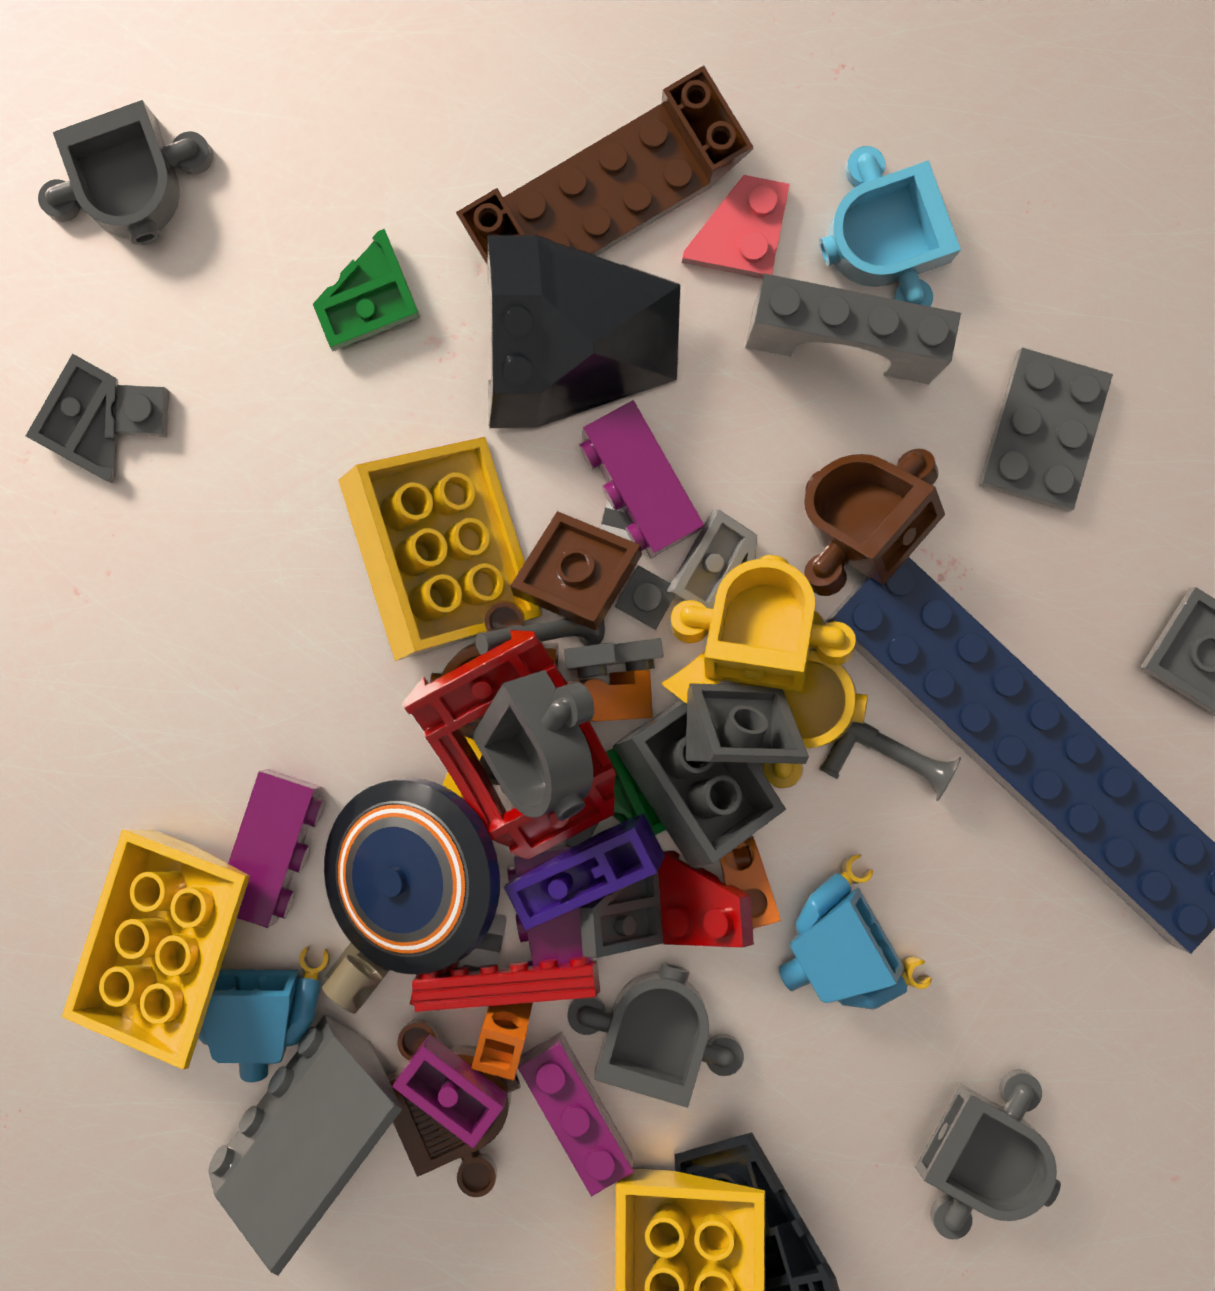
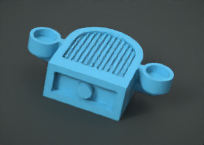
[819,146,961,306]

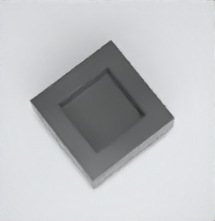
[115,385,169,437]
[615,565,674,630]

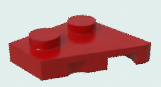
[658,850,754,948]

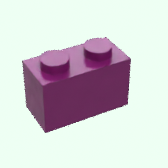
[392,1034,508,1148]

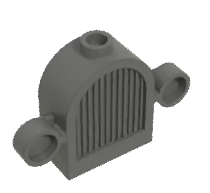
[38,100,213,244]
[472,670,594,821]
[567,963,744,1108]
[915,1069,1061,1240]

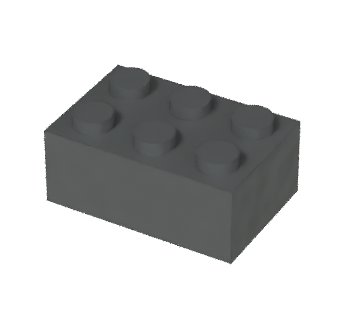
[612,699,786,868]

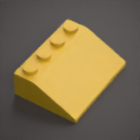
[338,437,542,661]
[62,829,250,1070]
[616,1168,765,1291]

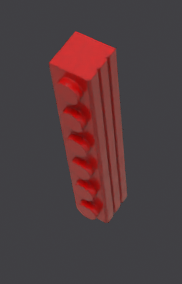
[412,957,600,1012]

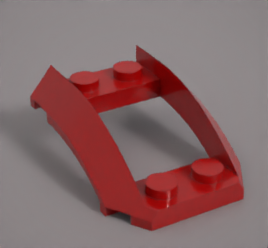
[403,630,617,860]

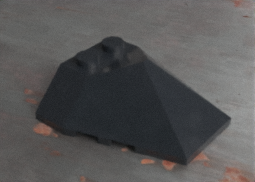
[487,235,681,428]
[674,1132,840,1291]

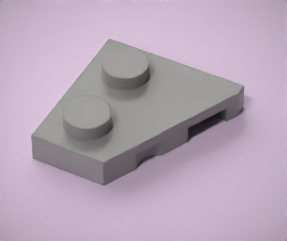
[666,510,757,609]

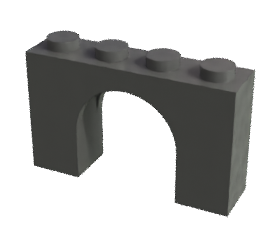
[745,273,961,385]

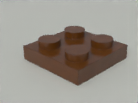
[510,511,642,631]

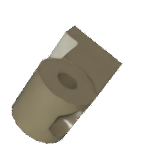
[322,943,390,1014]

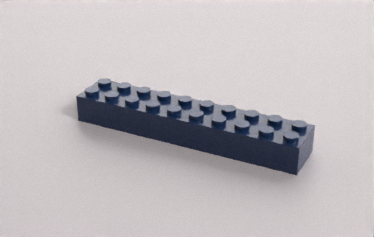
[825,557,1215,954]

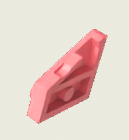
[682,175,790,279]

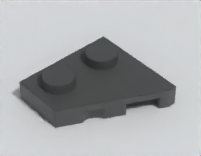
[25,353,118,483]
[579,872,663,958]

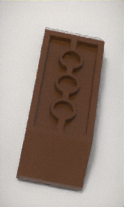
[456,65,753,265]

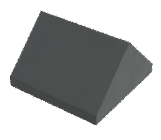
[686,683,809,764]

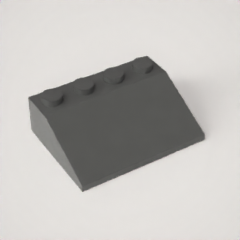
[208,1015,402,1276]

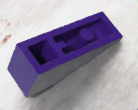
[504,813,665,930]

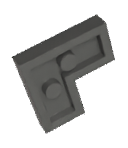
[564,638,664,679]

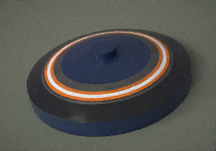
[324,778,500,975]

